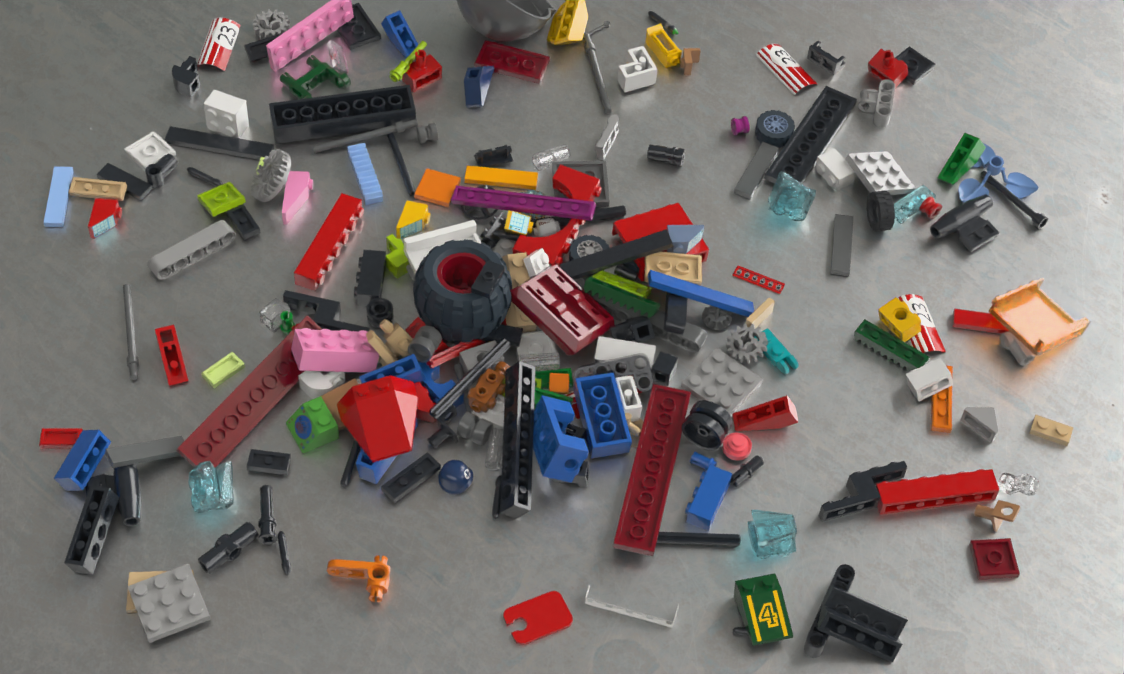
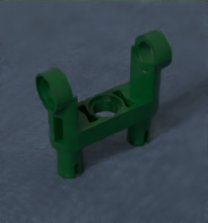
[280,55,351,99]

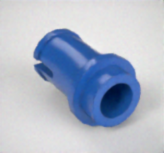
[690,451,717,472]

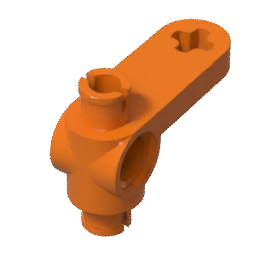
[327,555,390,603]

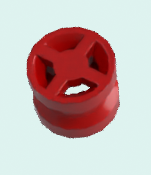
[919,196,943,219]

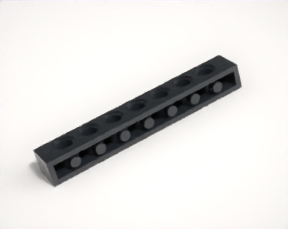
[500,361,535,519]

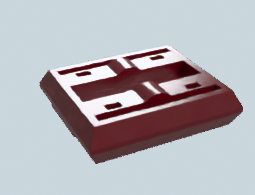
[510,264,615,356]

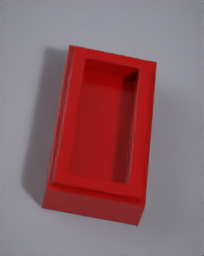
[39,428,83,449]

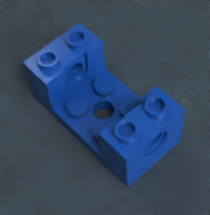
[533,396,589,483]

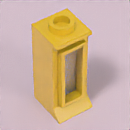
[645,23,682,68]

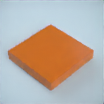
[414,168,461,208]

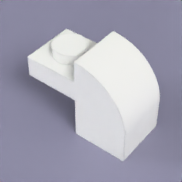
[298,371,345,399]

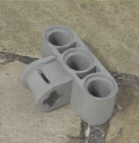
[858,80,895,127]

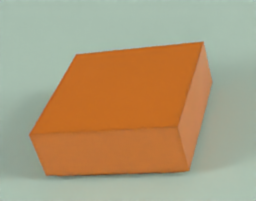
[549,373,569,394]

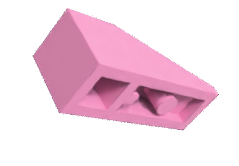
[282,171,313,225]

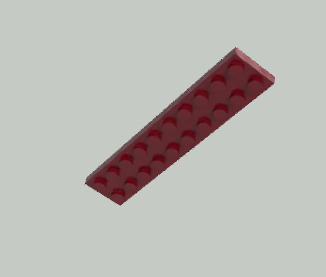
[176,315,322,478]
[613,384,691,556]

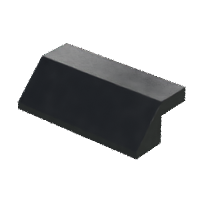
[817,585,908,663]

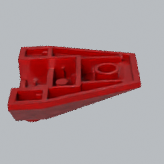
[337,375,418,462]

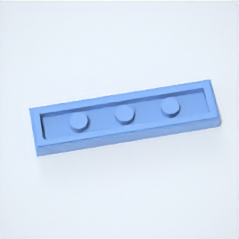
[44,167,74,227]

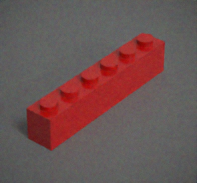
[294,193,364,291]
[876,469,1000,515]

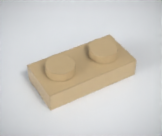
[1029,415,1074,446]

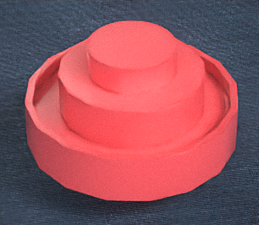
[722,432,752,461]

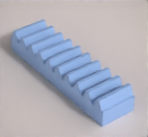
[347,143,383,205]

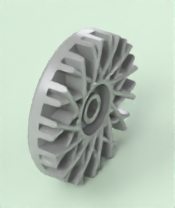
[251,149,291,202]

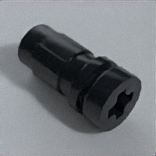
[647,144,685,166]

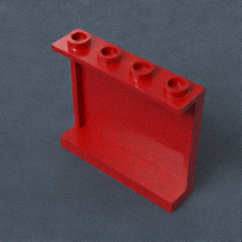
[612,202,709,282]

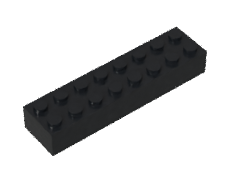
[269,85,416,144]

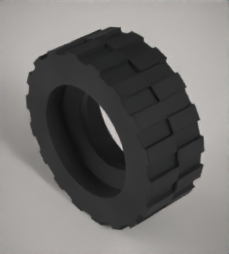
[866,190,895,232]

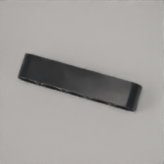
[663,292,688,336]
[804,564,855,658]

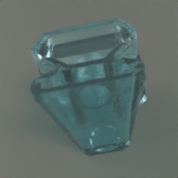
[768,171,816,221]
[188,460,234,513]
[748,510,797,559]

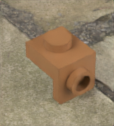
[680,48,701,75]

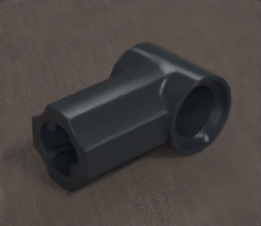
[145,153,178,188]

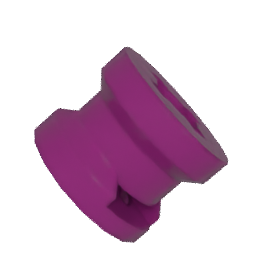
[731,116,750,135]

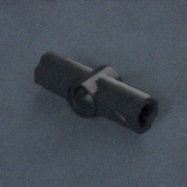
[198,522,259,574]

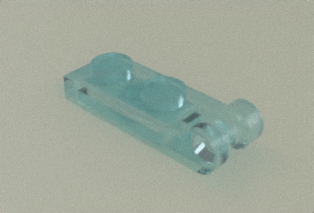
[894,185,936,224]

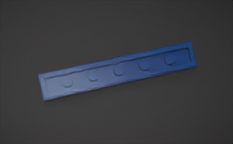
[648,270,755,317]

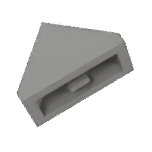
[960,407,998,444]

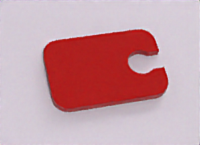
[503,591,573,645]

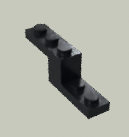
[283,290,370,332]
[818,461,907,522]

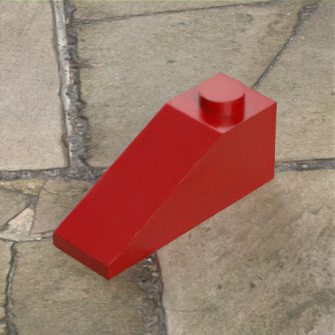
[155,325,188,386]
[732,395,798,432]

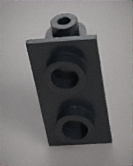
[474,145,513,167]
[480,212,506,249]

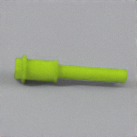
[389,41,427,82]

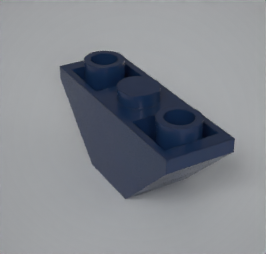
[464,66,494,108]

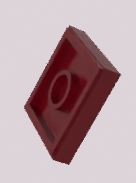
[969,538,1020,580]

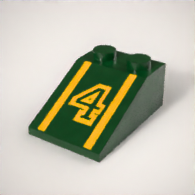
[734,573,793,646]

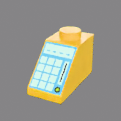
[396,200,431,240]
[504,210,534,236]

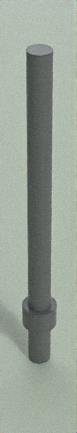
[583,34,612,114]
[313,119,418,153]
[123,284,139,380]

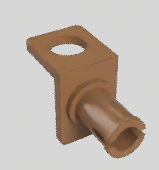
[974,500,1020,532]

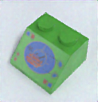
[286,396,339,454]

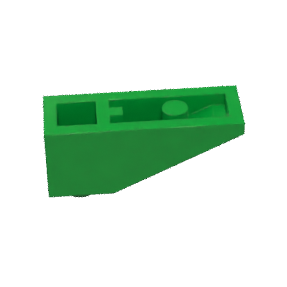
[937,133,986,185]

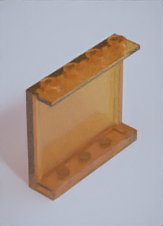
[989,278,1091,356]

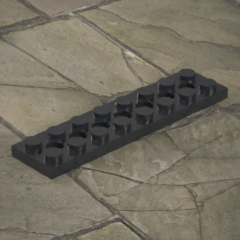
[764,86,857,193]

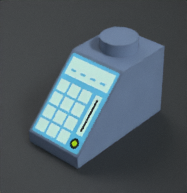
[667,225,704,254]

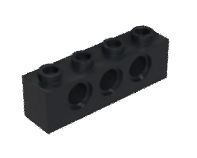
[64,485,119,575]

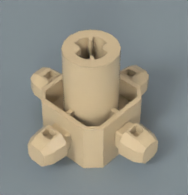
[378,319,413,366]

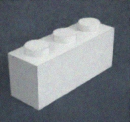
[595,336,656,370]

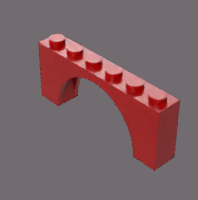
[512,164,602,267]

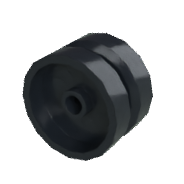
[682,400,733,450]

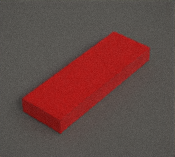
[953,308,1011,334]

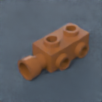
[467,361,510,413]

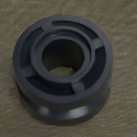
[366,298,394,328]

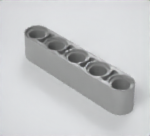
[147,220,236,280]

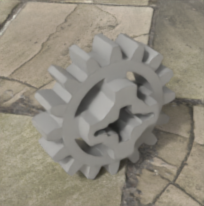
[253,9,290,39]
[726,324,768,364]

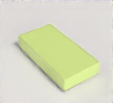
[201,352,245,389]

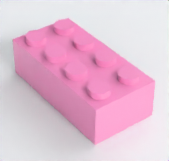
[291,328,379,373]

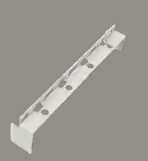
[585,585,679,628]

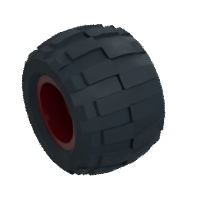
[413,239,513,342]

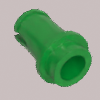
[280,311,295,334]

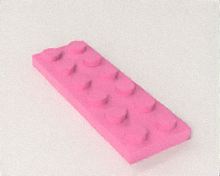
[266,0,354,72]

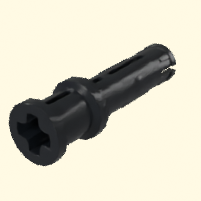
[258,485,277,545]

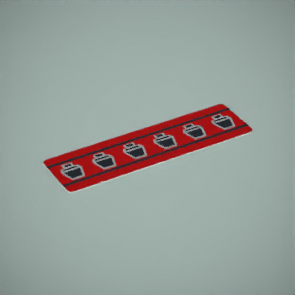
[732,265,785,294]

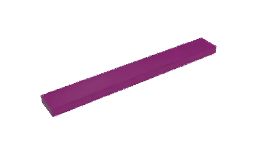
[451,185,596,221]

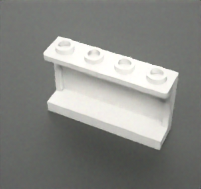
[403,220,481,274]

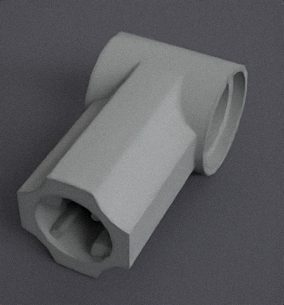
[1000,328,1035,366]

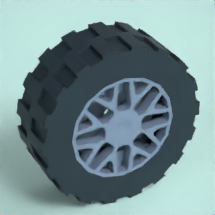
[755,110,795,148]

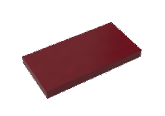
[474,40,550,84]

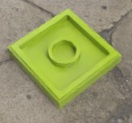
[197,182,246,217]

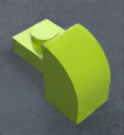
[386,234,410,279]

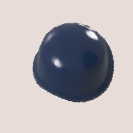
[438,460,474,495]

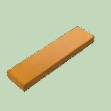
[464,165,538,190]

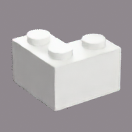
[617,46,657,92]

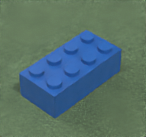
[573,372,632,459]

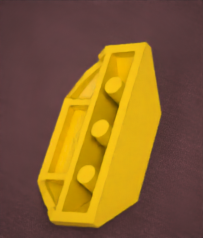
[546,0,588,45]

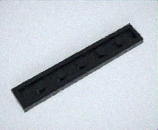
[165,126,274,160]
[560,229,673,280]

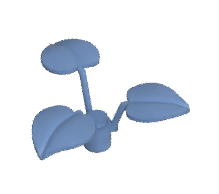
[958,142,1039,203]

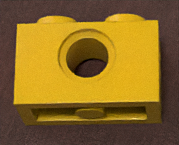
[878,297,921,342]

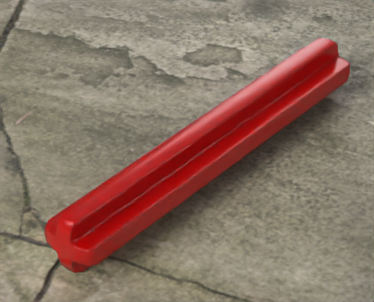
[426,339,486,368]

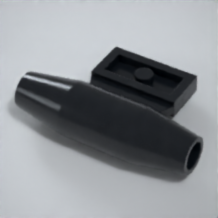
[930,194,1000,252]
[85,464,142,526]

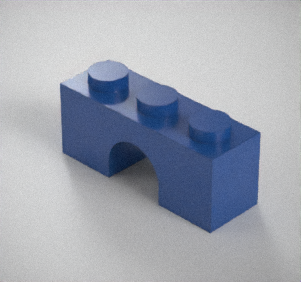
[419,362,464,408]

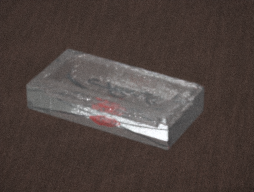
[327,40,348,74]

